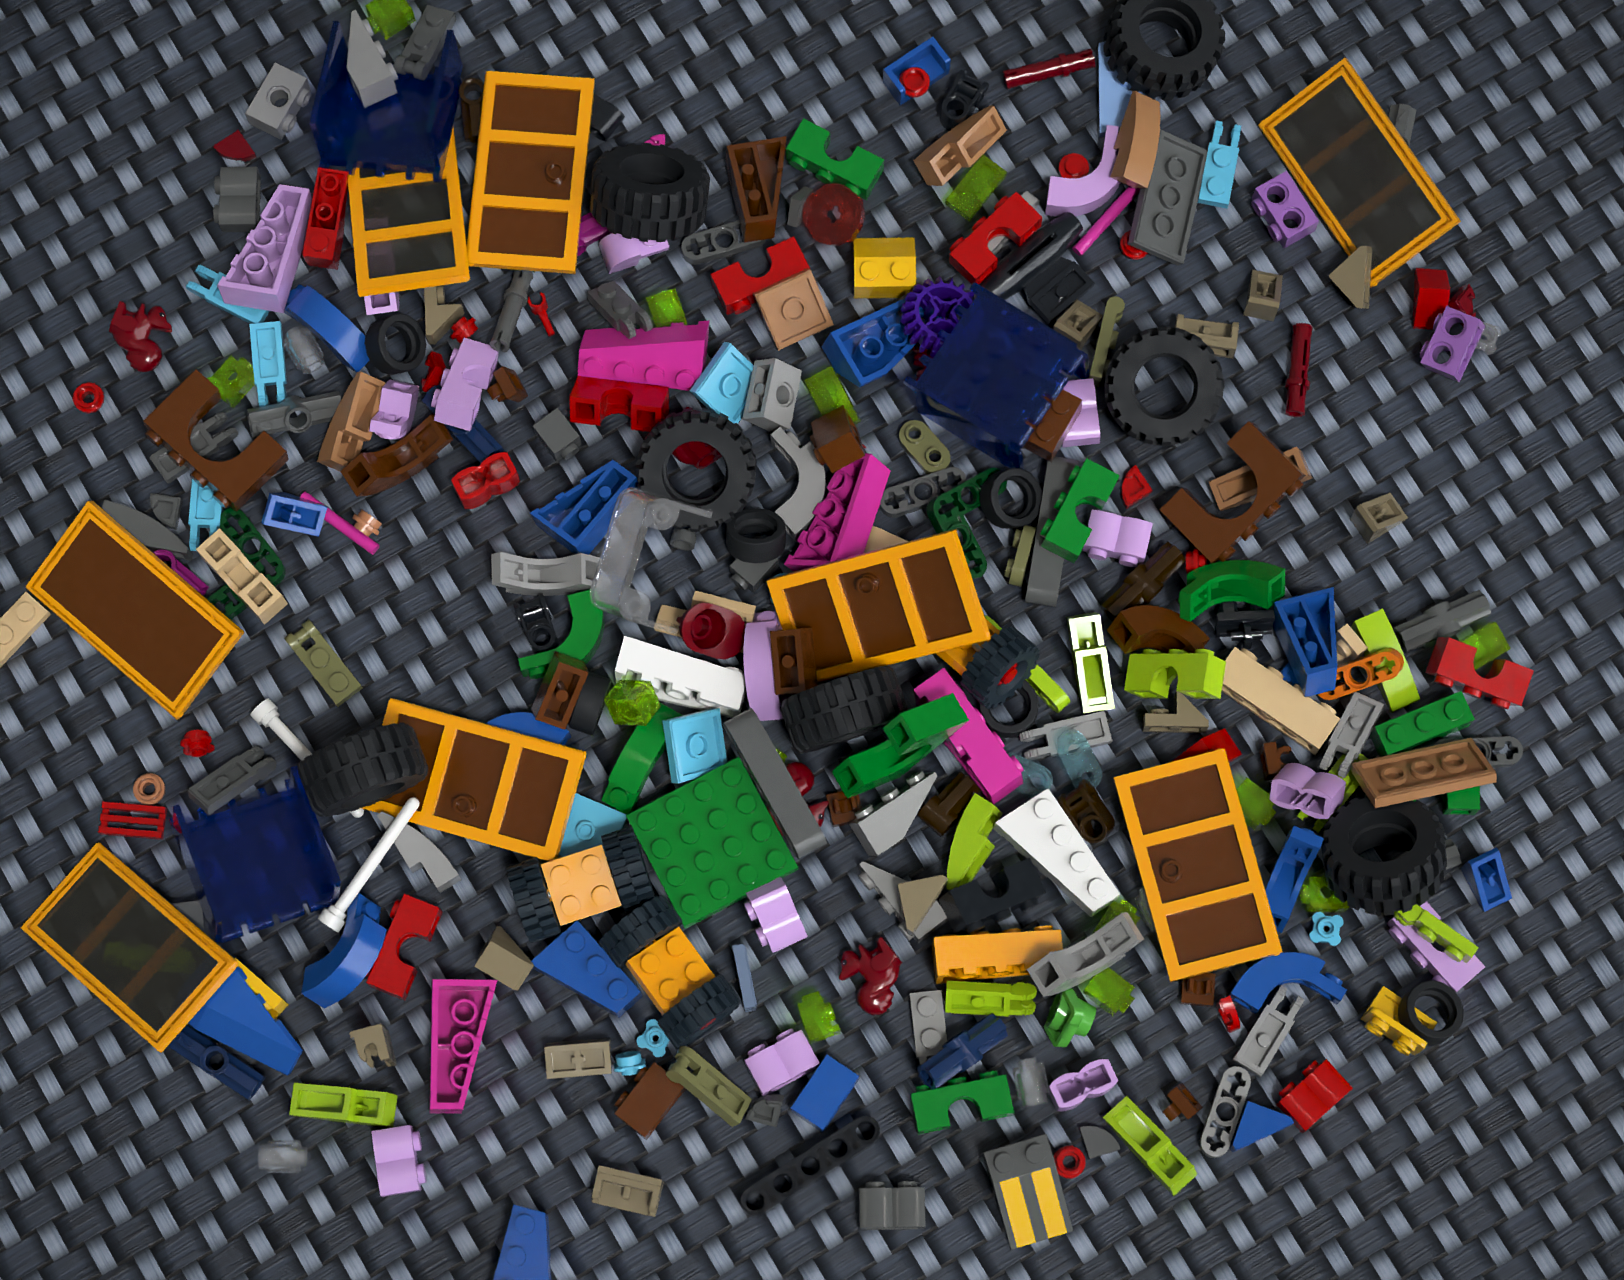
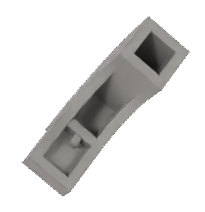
[771,427,826,542]
[491,552,604,596]
[1027,912,1144,997]

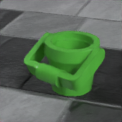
[1044,988,1096,1047]

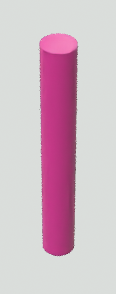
[1072,186,1140,256]
[300,491,380,555]

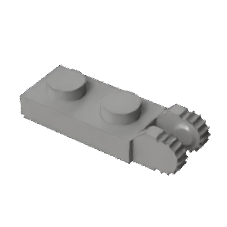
[1320,692,1384,778]
[1019,711,1112,761]
[1233,985,1305,1077]
[909,990,947,1083]

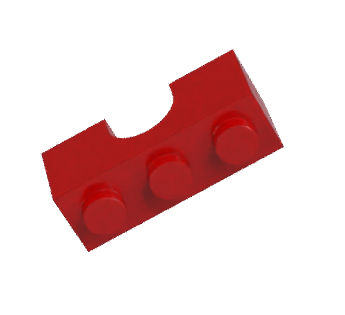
[949,192,1042,288]
[710,236,810,315]
[569,376,669,432]
[1425,637,1534,710]
[365,894,443,1001]

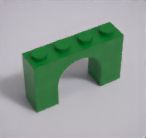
[831,693,969,799]

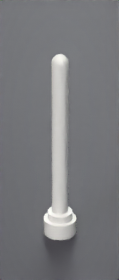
[250,698,364,818]
[318,797,419,933]

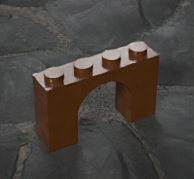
[143,369,289,512]
[1159,421,1306,563]

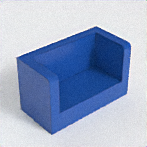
[883,36,951,106]
[791,1055,859,1133]

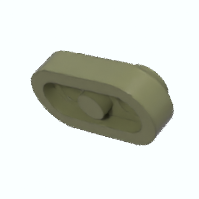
[899,420,950,474]
[1004,525,1037,587]

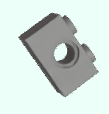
[245,63,312,140]
[742,358,802,431]

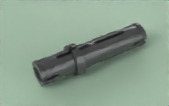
[490,270,533,352]

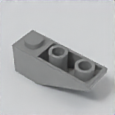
[347,10,398,108]
[849,770,937,856]
[858,861,948,944]

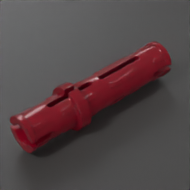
[1002,48,1096,90]
[1285,323,1313,417]

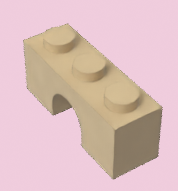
[196,528,288,625]

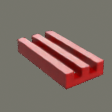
[98,801,167,840]

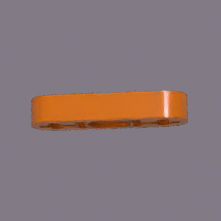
[1318,648,1404,700]

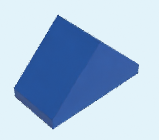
[261,492,327,537]
[1460,848,1512,912]
[1229,1101,1294,1153]

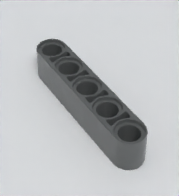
[1025,456,1079,607]
[723,708,827,859]

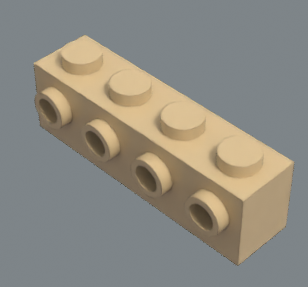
[1222,647,1340,755]

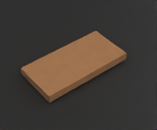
[1352,738,1497,808]

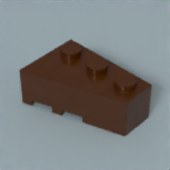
[725,136,787,243]

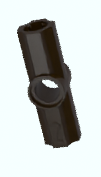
[1101,542,1186,622]

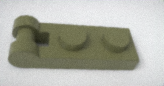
[1089,297,1125,387]
[284,619,363,707]
[666,1046,752,1127]

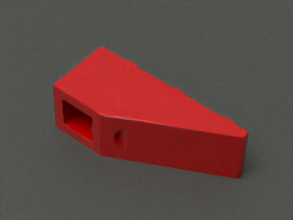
[302,167,349,270]

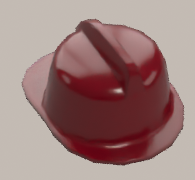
[676,602,746,660]

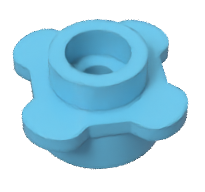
[1309,912,1344,946]
[637,1019,670,1057]
[614,1051,646,1076]

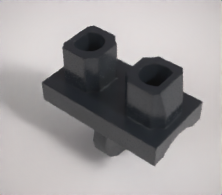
[1215,601,1275,649]

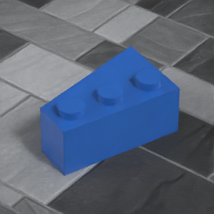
[530,460,640,555]
[1273,587,1337,697]
[531,920,643,1018]
[493,1205,552,1280]

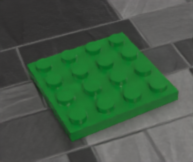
[626,757,799,929]

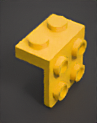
[1361,986,1438,1056]

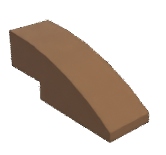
[1110,91,1161,188]
[914,106,1007,186]
[317,372,386,472]
[1209,446,1312,511]

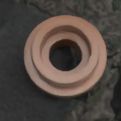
[352,509,382,537]
[133,773,166,805]

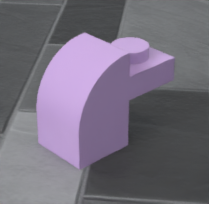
[599,233,669,274]
[369,379,419,440]

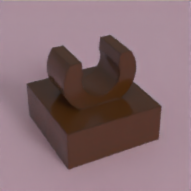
[487,366,528,402]
[1259,742,1292,781]
[826,791,862,827]
[1180,973,1216,1007]
[1163,1083,1203,1122]

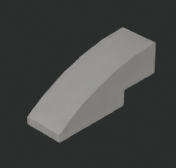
[377,812,462,893]

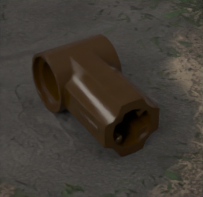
[459,78,484,144]
[917,772,981,837]

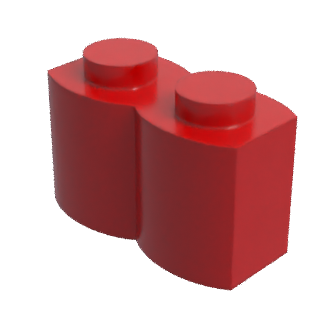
[451,452,520,509]
[1276,1059,1353,1134]

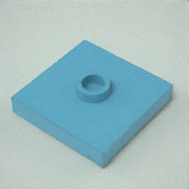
[690,342,754,424]
[662,708,727,783]
[558,793,627,860]

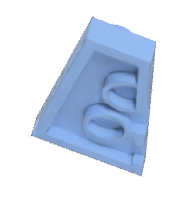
[1098,41,1146,138]

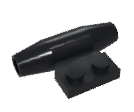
[977,212,1095,325]

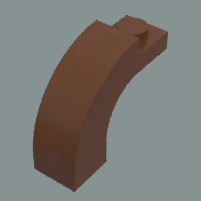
[341,414,453,497]
[1107,605,1210,654]

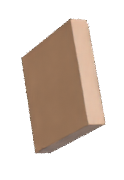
[753,268,834,351]

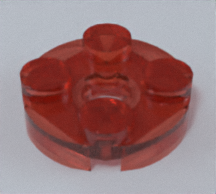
[803,183,865,246]

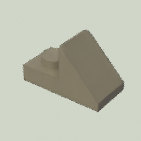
[424,286,464,345]
[1142,690,1209,733]

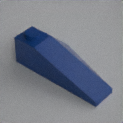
[822,298,942,387]
[171,955,303,1076]

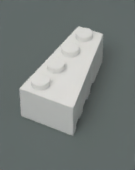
[615,636,746,718]
[994,788,1120,917]

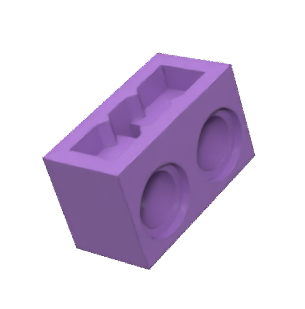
[1251,171,1319,248]
[1420,306,1485,382]

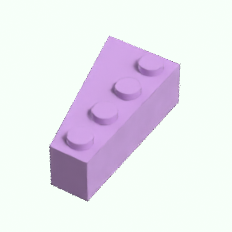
[217,184,312,313]

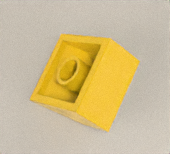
[853,237,916,299]

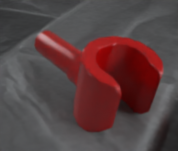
[528,292,555,337]

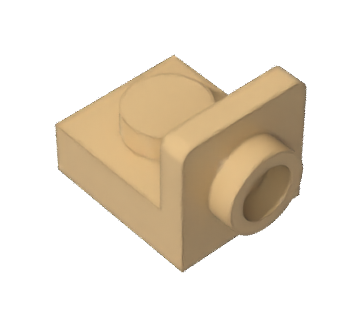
[1335,624,1368,672]

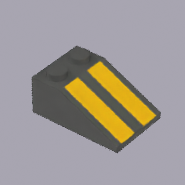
[982,1134,1073,1250]

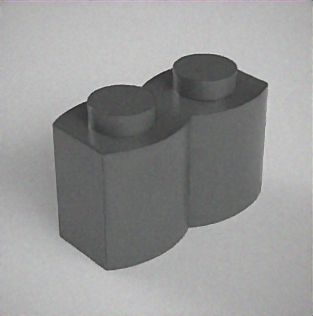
[213,167,261,232]
[859,1181,926,1230]

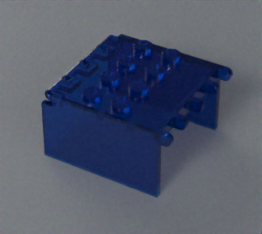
[309,21,463,182]
[903,283,1089,470]
[169,766,341,943]

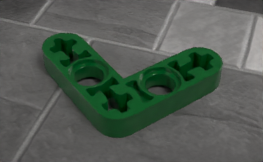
[927,468,1007,579]
[207,508,286,620]

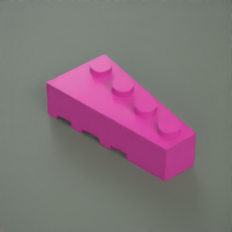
[578,320,710,391]
[784,453,891,572]
[913,668,1024,804]
[429,979,497,1114]

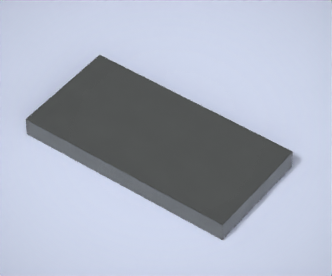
[1128,129,1208,266]

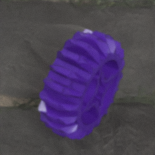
[900,276,984,359]

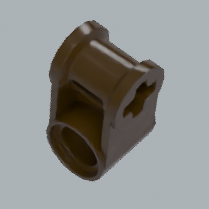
[1057,779,1115,843]

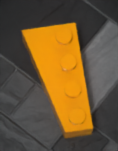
[932,925,1063,984]

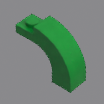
[1178,560,1285,622]
[518,588,605,679]
[601,701,683,815]

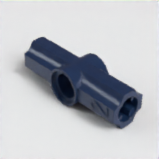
[422,384,504,464]
[917,1013,1008,1090]
[169,1025,265,1101]

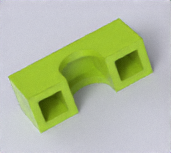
[1124,649,1226,699]

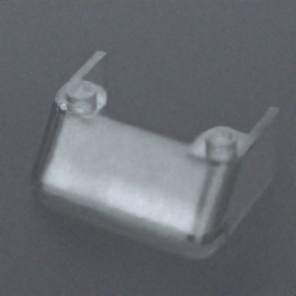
[590,487,713,635]

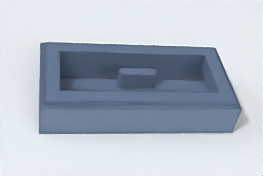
[732,944,758,1013]

